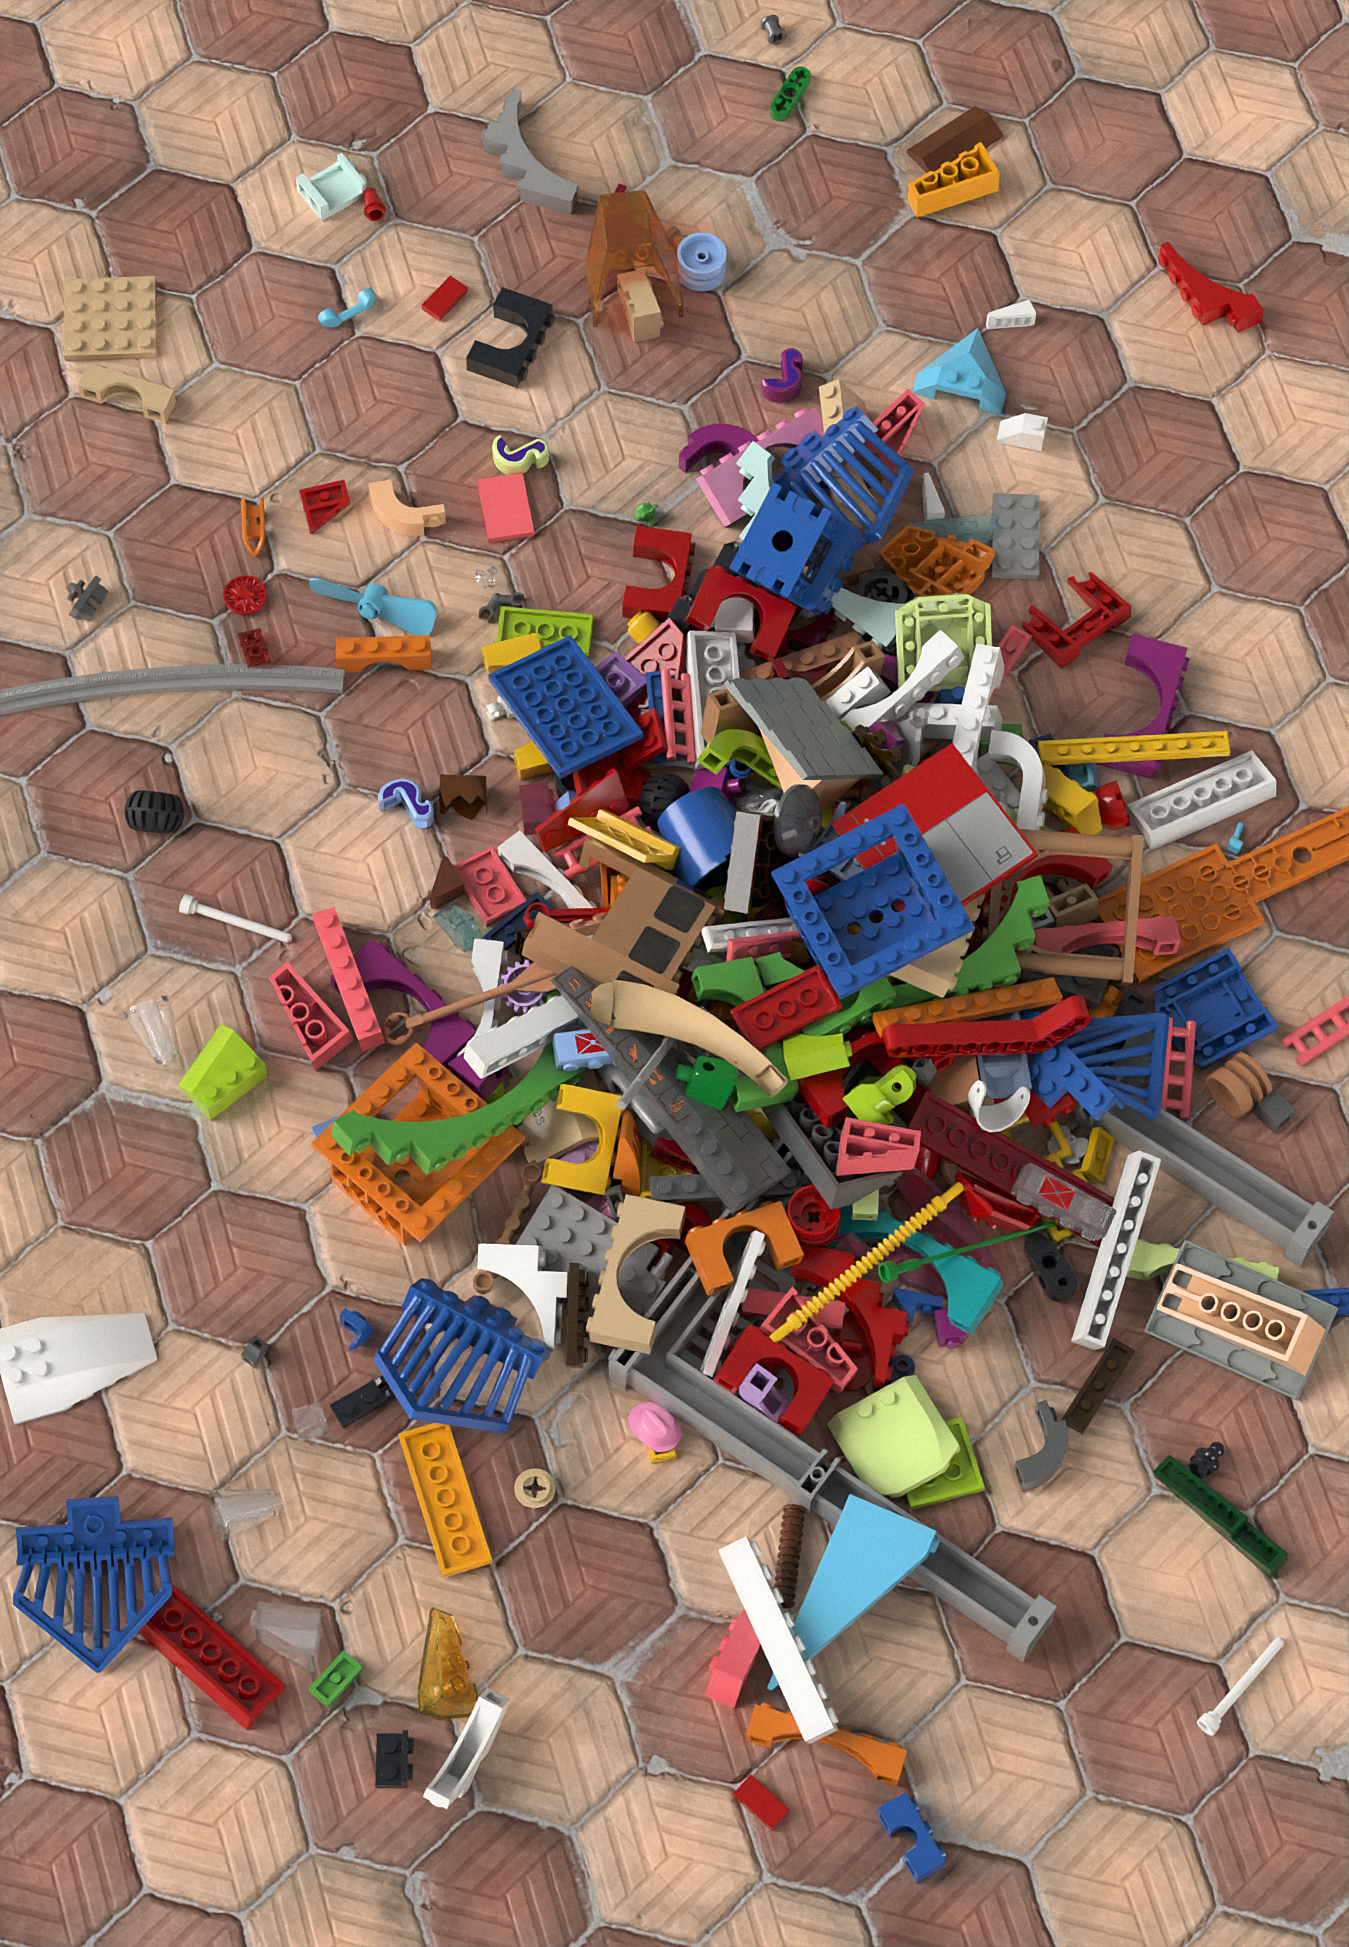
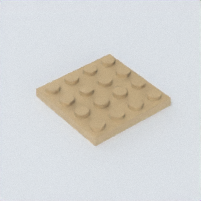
[64,276,157,361]

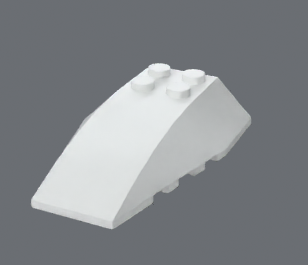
[0,1313,157,1425]

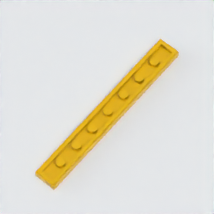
[1037,731,1230,766]

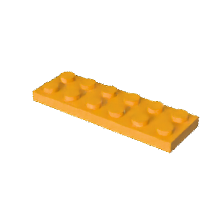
[398,1423,492,1578]

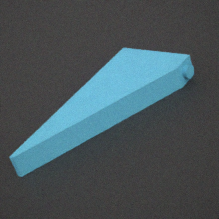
[767,1494,940,1692]

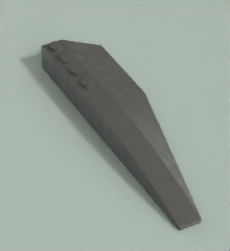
[702,999,903,1209]

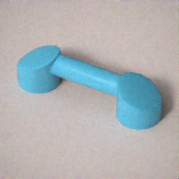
[318,288,376,328]

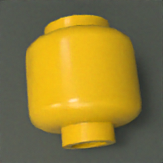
[627,611,661,645]

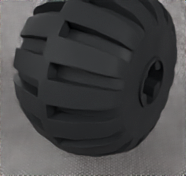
[638,773,690,833]
[124,790,185,834]

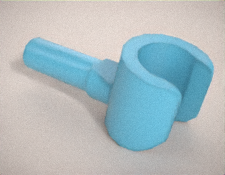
[1227,822,1244,854]

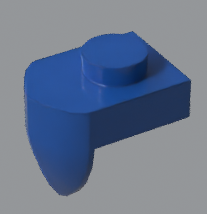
[340,1308,375,1351]

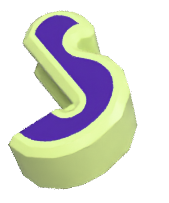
[492,435,549,475]

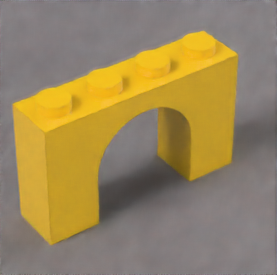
[541,1084,625,1195]

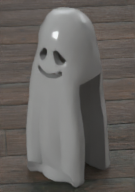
[596,1064,674,1148]

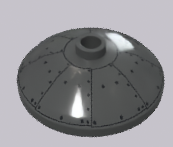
[774,784,822,858]

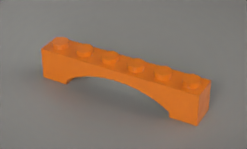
[745,1703,907,1787]

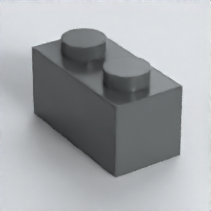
[605,1184,625,1222]

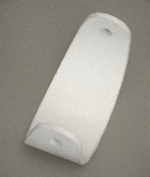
[968,1081,1030,1132]

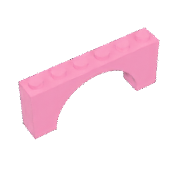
[696,407,824,527]

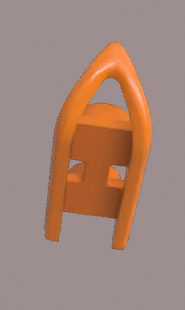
[241,498,265,557]

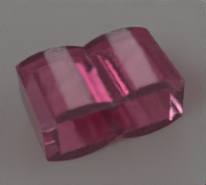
[519,782,556,835]

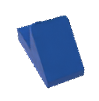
[892,1287,944,1328]

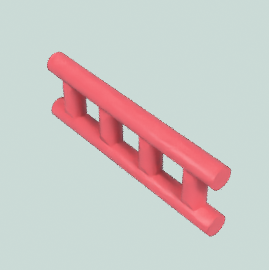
[661,669,696,765]
[553,806,653,880]
[1280,995,1349,1066]
[1161,1017,1196,1119]

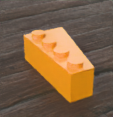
[908,142,1000,217]

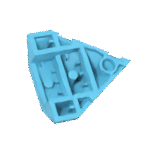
[912,328,1006,415]

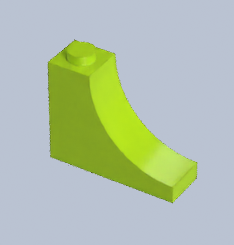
[783,1032,853,1080]

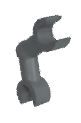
[479,592,524,623]

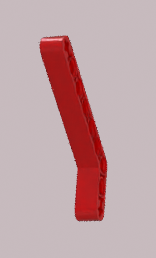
[882,995,1091,1058]

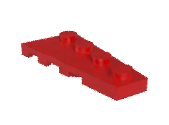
[535,768,630,852]

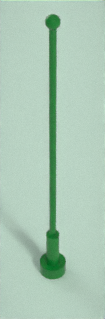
[878,1221,1058,1283]

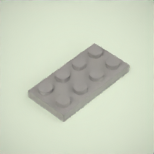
[992,493,1040,580]

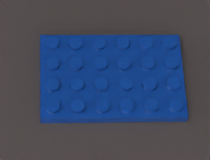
[488,635,643,779]

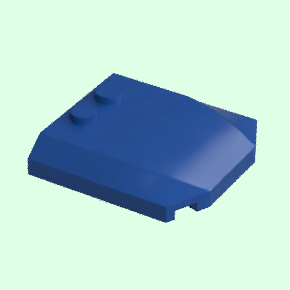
[1154,947,1278,1070]

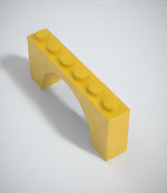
[482,633,554,780]

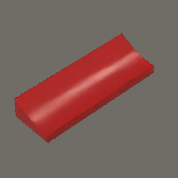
[138,1584,286,1730]

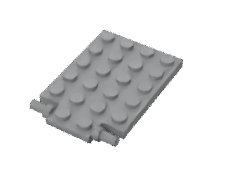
[516,1185,673,1322]

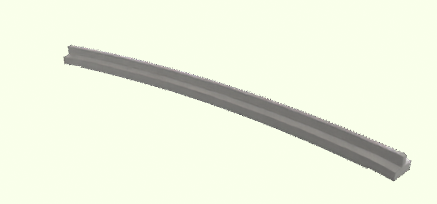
[0,664,345,716]

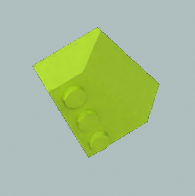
[179,1024,268,1121]

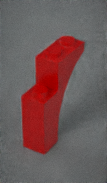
[978,1073,1079,1128]

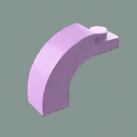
[739,1363,797,1437]

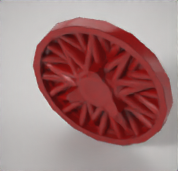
[223,575,267,615]

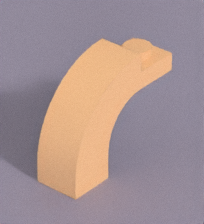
[368,480,446,536]

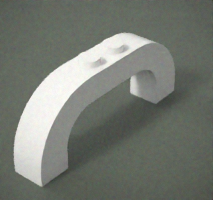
[988,730,1048,830]

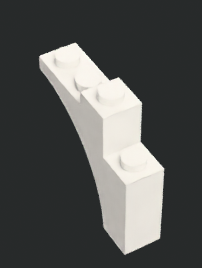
[477,1244,569,1349]
[423,1688,511,1809]

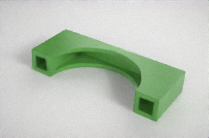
[691,957,798,1112]

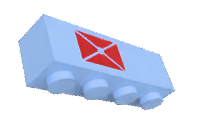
[551,1029,617,1072]

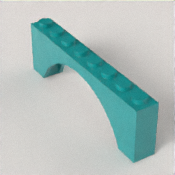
[810,1204,1004,1336]

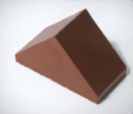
[430,856,465,909]

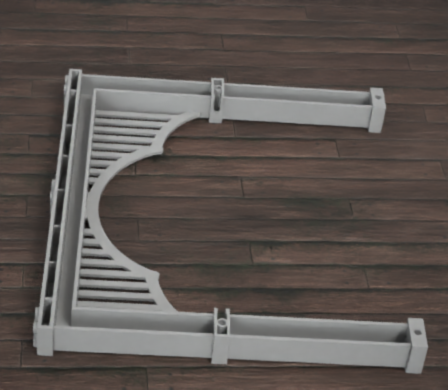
[608,979,1334,1662]

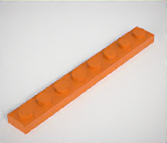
[871,977,1063,1038]

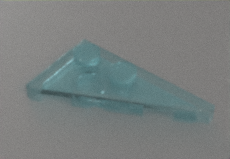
[907,513,998,545]

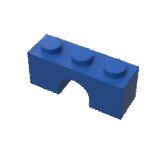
[877,1792,947,1883]

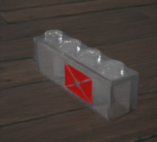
[1011,1163,1117,1241]

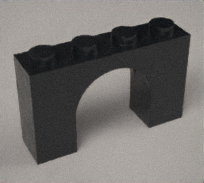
[466,287,555,388]

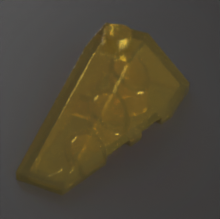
[417,1607,478,1720]

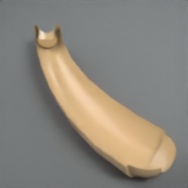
[590,979,788,1097]

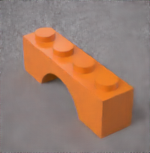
[335,635,432,672]

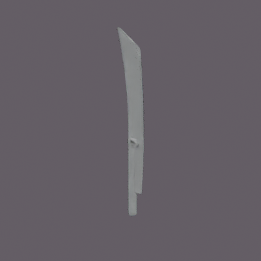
[617,999,706,1109]

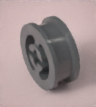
[856,571,907,604]

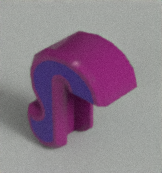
[761,348,803,403]

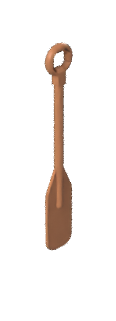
[382,962,558,1045]

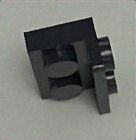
[375,1730,414,1788]

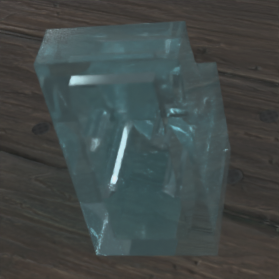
[433,903,485,953]

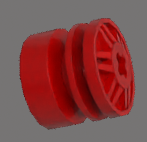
[787,1185,841,1248]

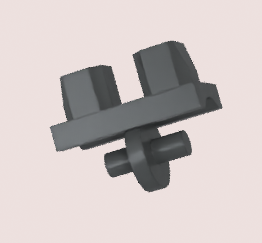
[66,575,108,621]

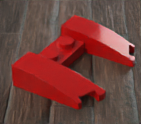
[1022,572,1131,669]

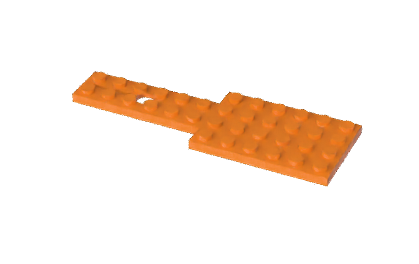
[1098,806,1349,984]

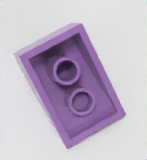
[595,652,647,709]

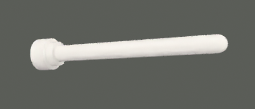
[179,894,292,943]
[1197,1637,1284,1736]

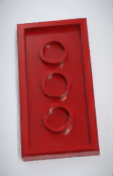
[730,965,843,1052]

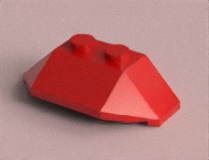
[955,1171,1041,1231]

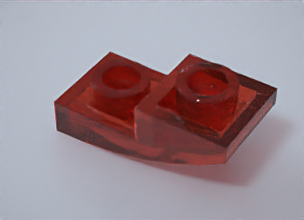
[238,628,271,668]

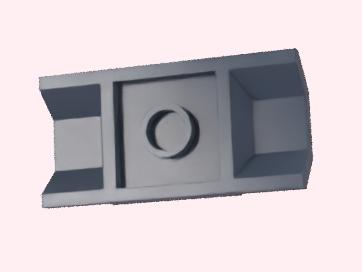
[970,1011,1032,1099]

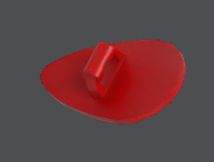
[832,1310,874,1391]

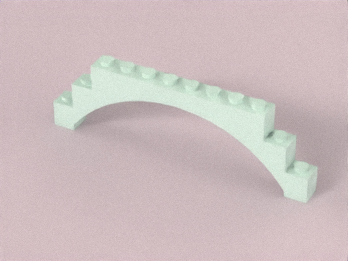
[736,441,958,649]

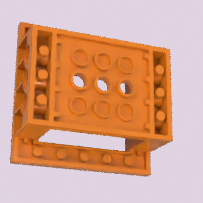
[311,1043,525,1245]

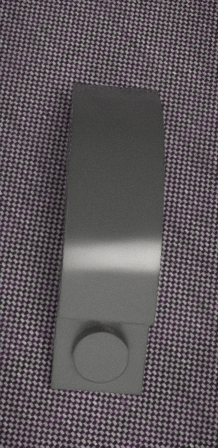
[1014,1400,1068,1492]

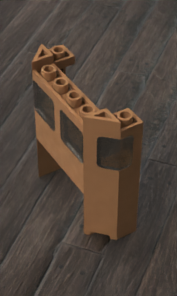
[522,836,729,996]

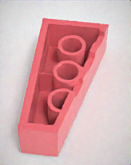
[269,962,353,1071]
[760,1286,858,1394]

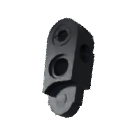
[1023,1233,1078,1302]

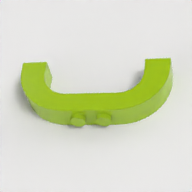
[697,729,832,839]

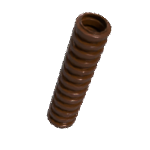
[774,1504,806,1609]

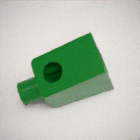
[675,1056,738,1111]

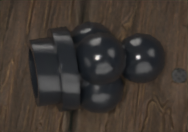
[1188,1442,1224,1478]

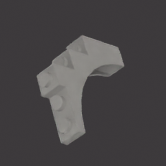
[481,89,578,214]

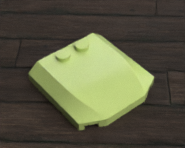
[895,593,992,691]
[827,1375,960,1498]

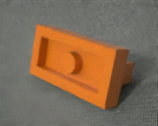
[1088,985,1125,1019]

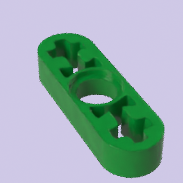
[770,66,811,121]

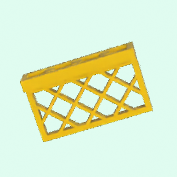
[568,809,680,870]

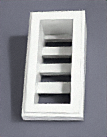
[986,300,1036,329]
[921,473,945,525]

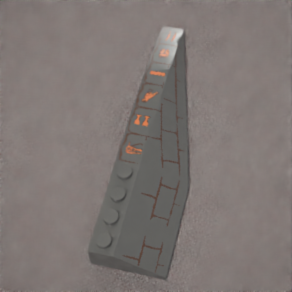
[551,966,792,1214]

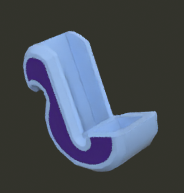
[378,778,434,829]

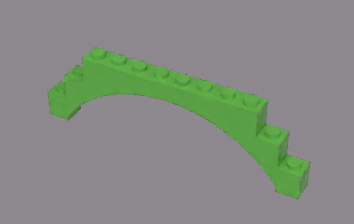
[756,875,1050,1027]
[331,991,585,1175]

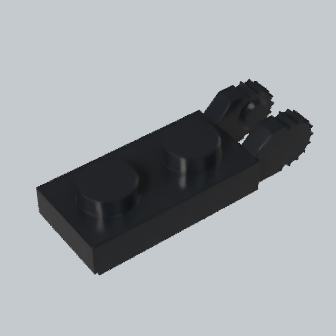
[330,1375,395,1428]

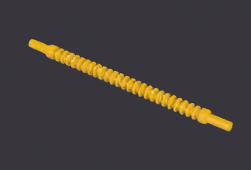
[768,1182,964,1343]

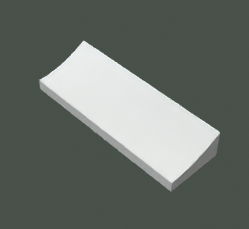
[685,630,740,770]
[1127,750,1276,851]

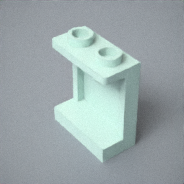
[296,153,368,221]

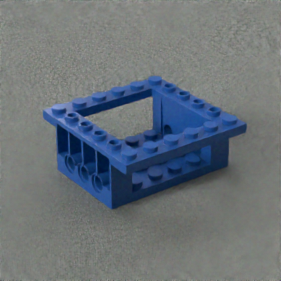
[771,803,975,999]

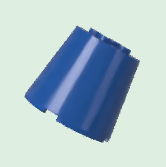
[657,787,738,903]

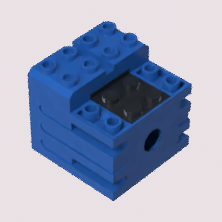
[729,482,865,616]

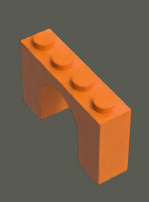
[684,1200,804,1296]

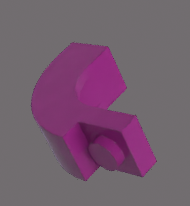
[679,424,759,473]

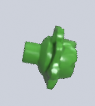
[634,501,659,526]

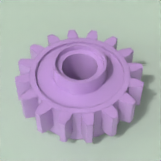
[499,960,550,1014]

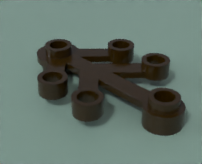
[852,725,902,783]

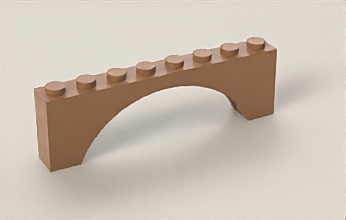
[700,640,885,744]

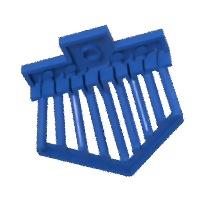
[772,406,914,546]
[1019,1009,1169,1121]
[373,1278,553,1433]
[13,1496,175,1673]

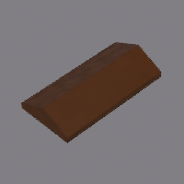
[906,106,1003,173]

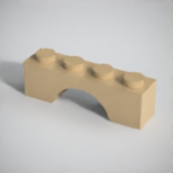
[78,363,176,424]

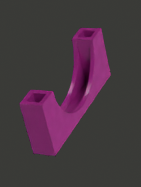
[1096,634,1190,779]
[330,938,477,1069]

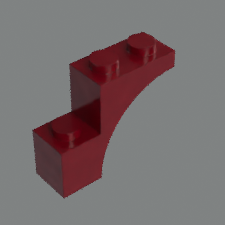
[754,609,838,662]

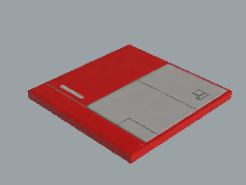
[831,743,1038,912]

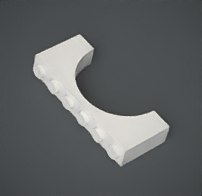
[952,643,1005,774]

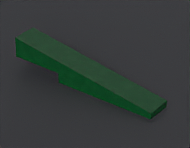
[1153,1454,1288,1579]

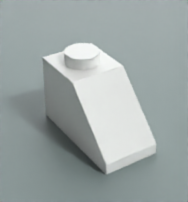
[996,413,1048,451]

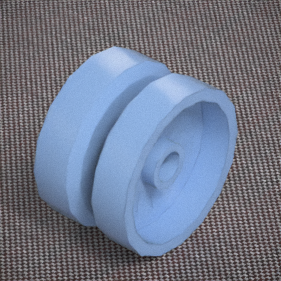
[676,232,727,292]

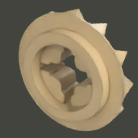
[514,1468,555,1509]

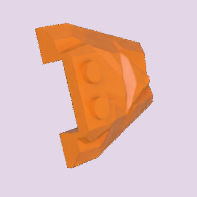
[878,525,996,597]

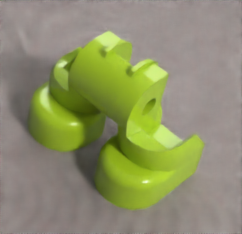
[842,1065,917,1125]

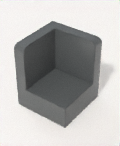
[1254,1090,1296,1134]

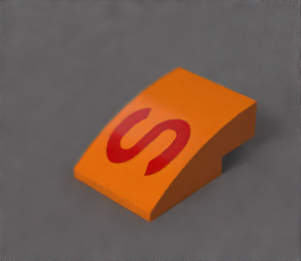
[613,1109,643,1197]

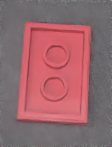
[477,473,534,543]
[454,846,527,927]

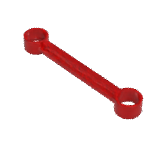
[524,902,671,929]

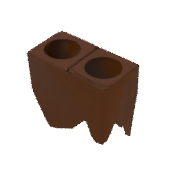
[437,774,487,820]

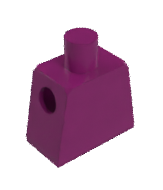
[689,767,745,804]
[448,1052,509,1101]

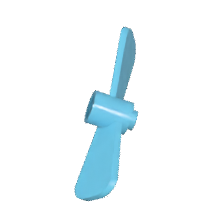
[309,578,437,636]

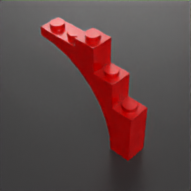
[789,1244,910,1389]

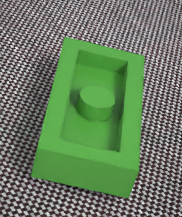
[308,1650,363,1708]

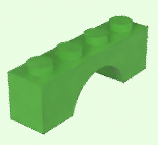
[799,976,896,1036]

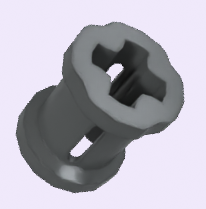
[760,14,787,45]

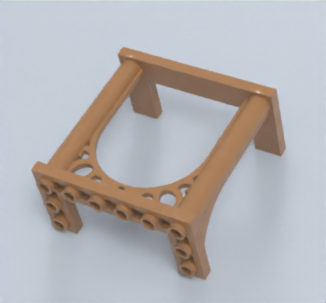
[981,829,1144,987]

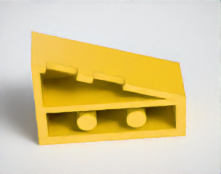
[1042,763,1102,835]

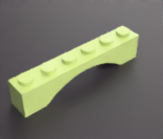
[1126,1239,1279,1281]

